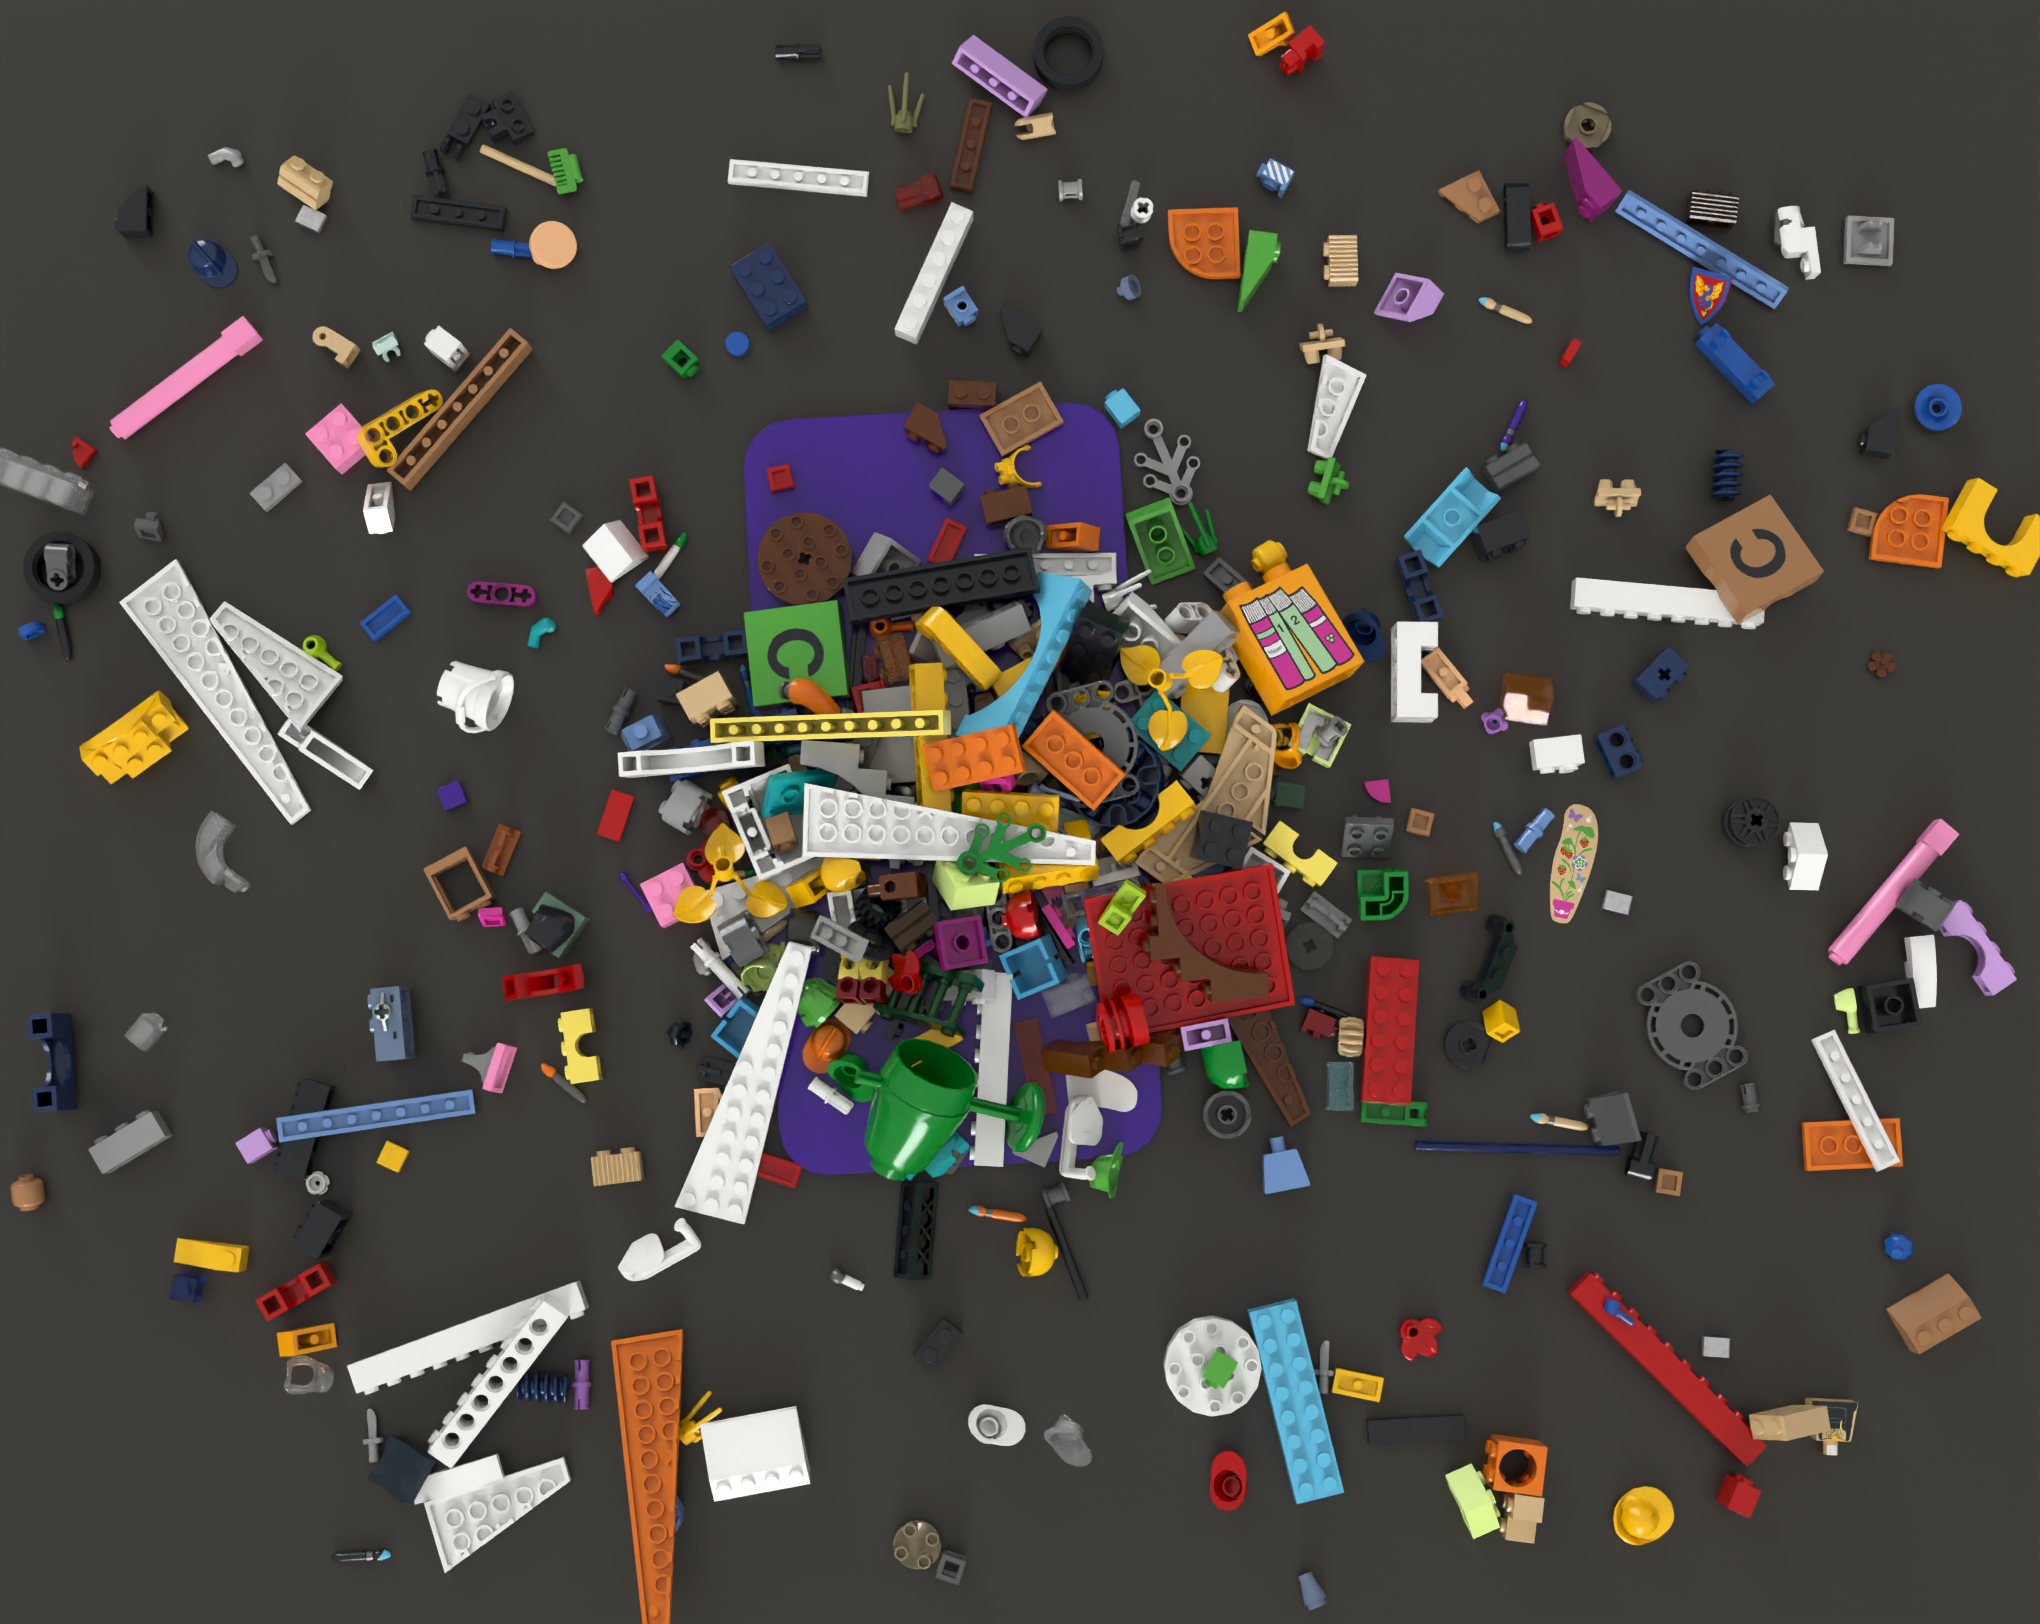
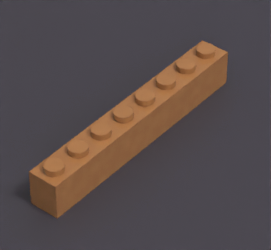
[386,328,533,491]

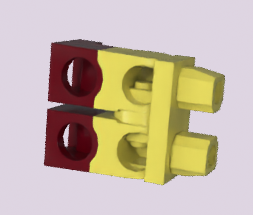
[835,940,890,1005]

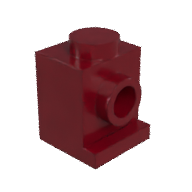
[1298,1008,1338,1040]

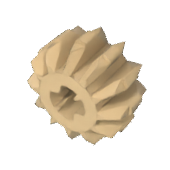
[1338,1017,1364,1057]

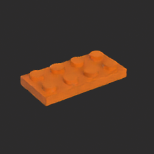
[1022,709,1126,811]
[922,723,1026,792]
[1801,1118,1903,1171]

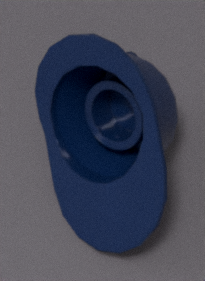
[187,237,238,288]
[1342,608,1385,662]

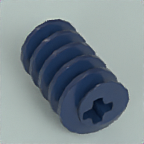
[1710,450,1745,501]
[517,1370,570,1404]

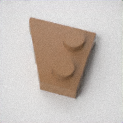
[1438,170,1500,223]

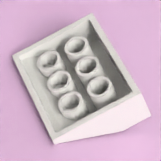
[700,1406,810,1502]

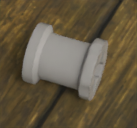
[1058,179,1083,201]
[1316,716,1348,746]

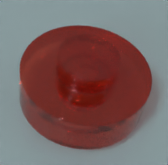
[700,808,732,837]

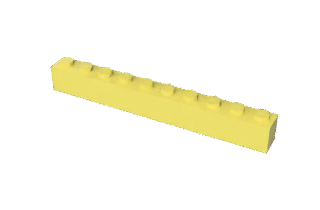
[710,710,951,743]

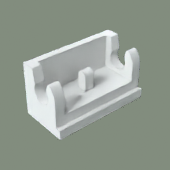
[1091,856,1140,888]

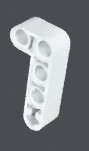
[1165,602,1240,693]

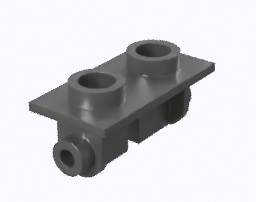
[1300,891,1352,939]

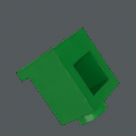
[661,339,700,379]

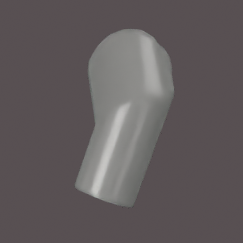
[693,941,713,976]

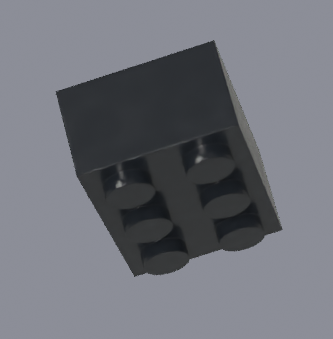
[1059,602,1131,691]

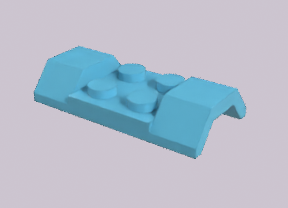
[1403,467,1501,568]

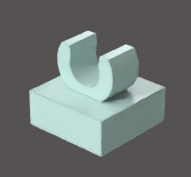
[372,331,401,362]

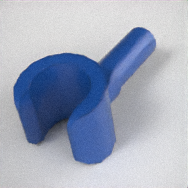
[1604,1298,1634,1326]

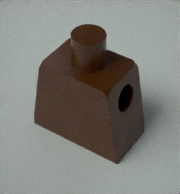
[867,871,927,901]

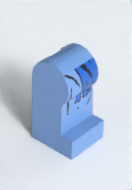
[635,571,681,617]

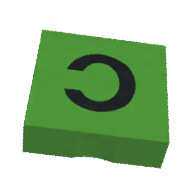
[744,600,851,710]

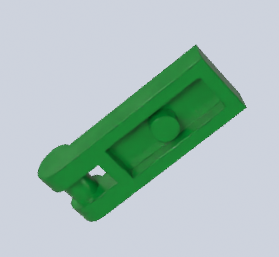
[1360,1101,1429,1127]

